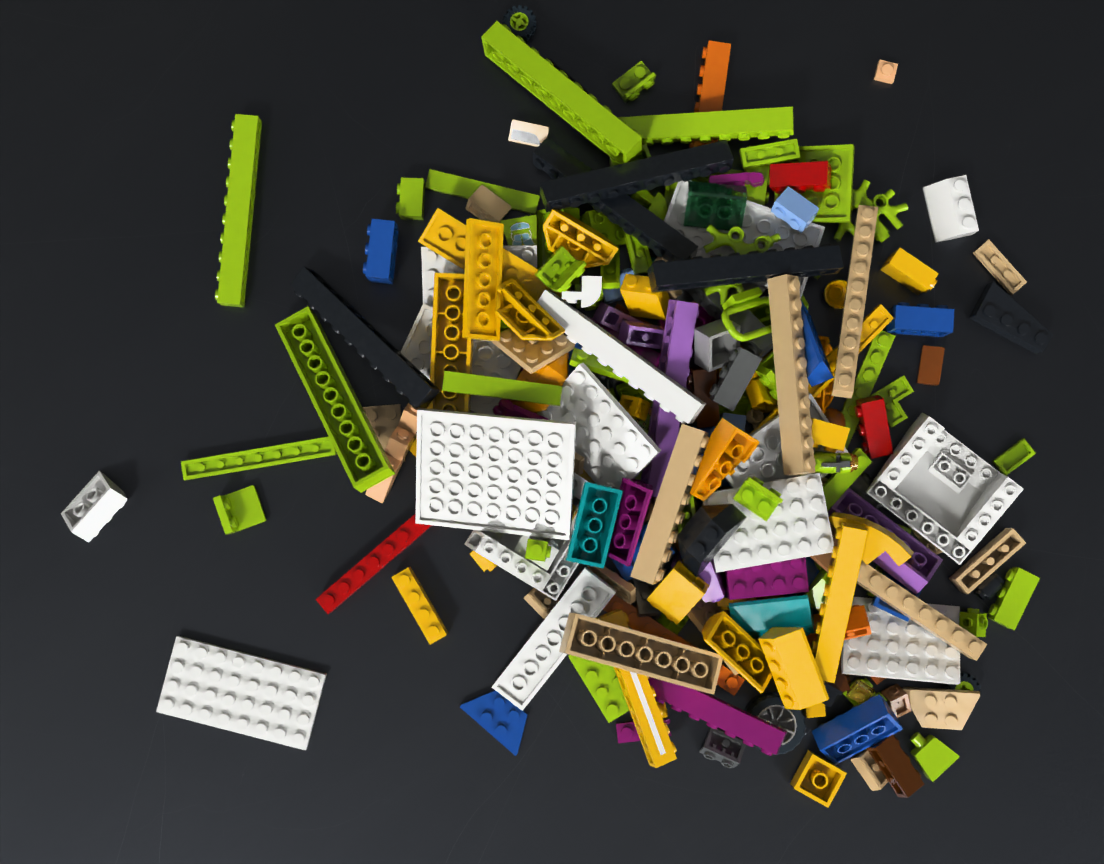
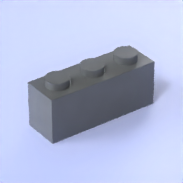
[709,346,762,411]

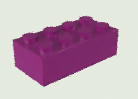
[724,557,809,600]

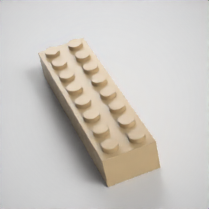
[630,424,710,585]
[559,613,723,695]

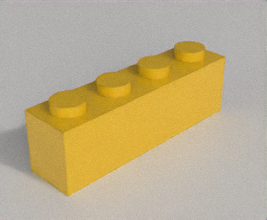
[391,566,448,645]

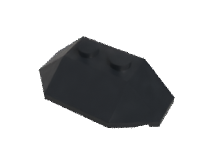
[677,504,747,577]

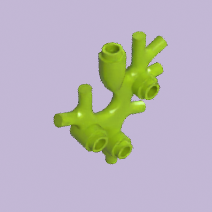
[833,180,908,243]
[703,224,781,305]

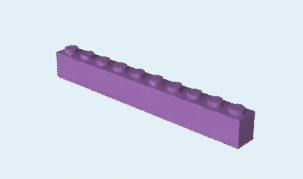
[641,299,699,497]

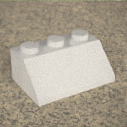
[923,175,979,243]
[61,471,128,542]

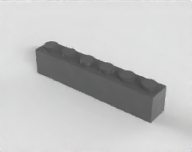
[683,287,773,358]

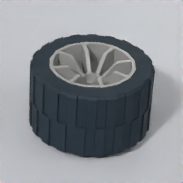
[745,691,806,755]

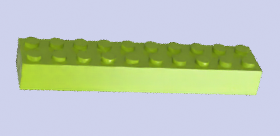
[481,21,642,164]
[275,306,395,493]

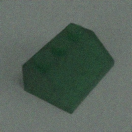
[683,181,747,231]

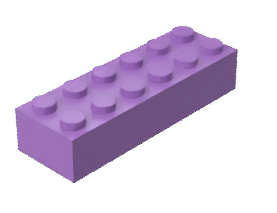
[828,488,943,595]

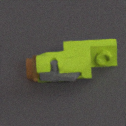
[810,451,858,474]

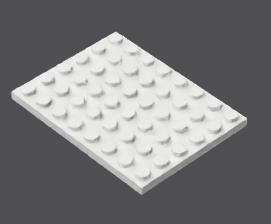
[415,408,576,540]

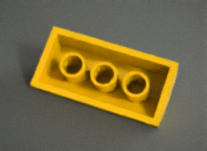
[702,611,772,693]
[758,627,829,710]

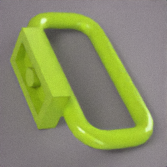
[721,287,772,342]

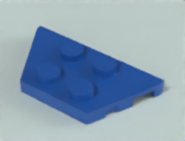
[460,690,527,756]

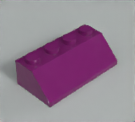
[607,478,653,566]

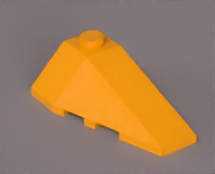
[690,418,760,501]

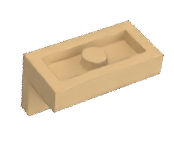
[465,185,511,223]

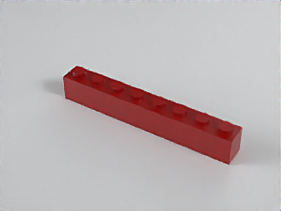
[315,513,433,614]

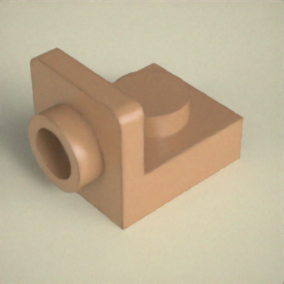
[881,684,911,718]

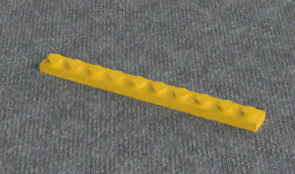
[749,304,894,435]

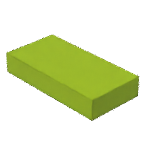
[992,438,1036,476]

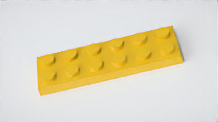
[462,218,504,341]

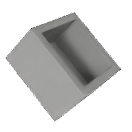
[694,319,740,372]

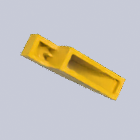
[829,512,914,566]

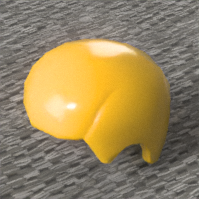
[823,280,847,309]

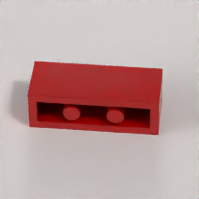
[769,161,831,194]
[854,395,893,459]

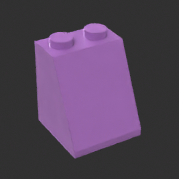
[671,551,726,603]

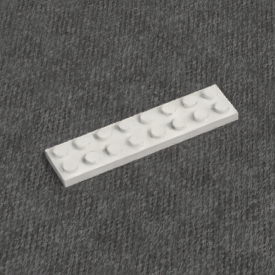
[492,567,617,711]

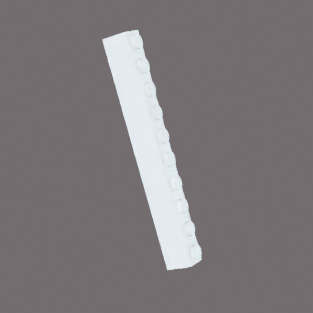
[537,290,706,424]

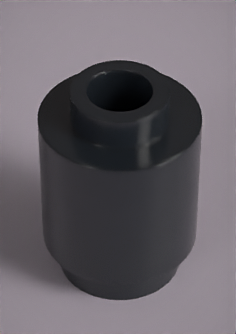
[975,572,1004,600]

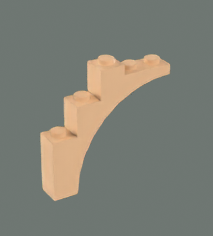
[365,403,429,503]

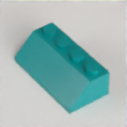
[566,482,623,568]
[729,595,815,639]

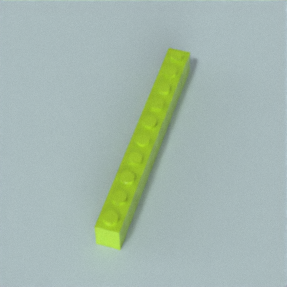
[617,106,794,146]
[215,114,262,307]

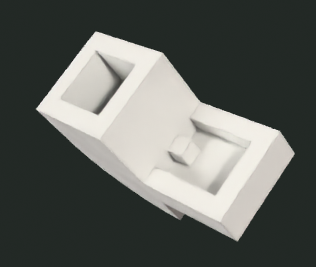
[561,276,602,308]

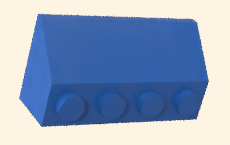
[800,299,834,387]
[812,694,903,765]

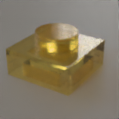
[846,679,875,704]

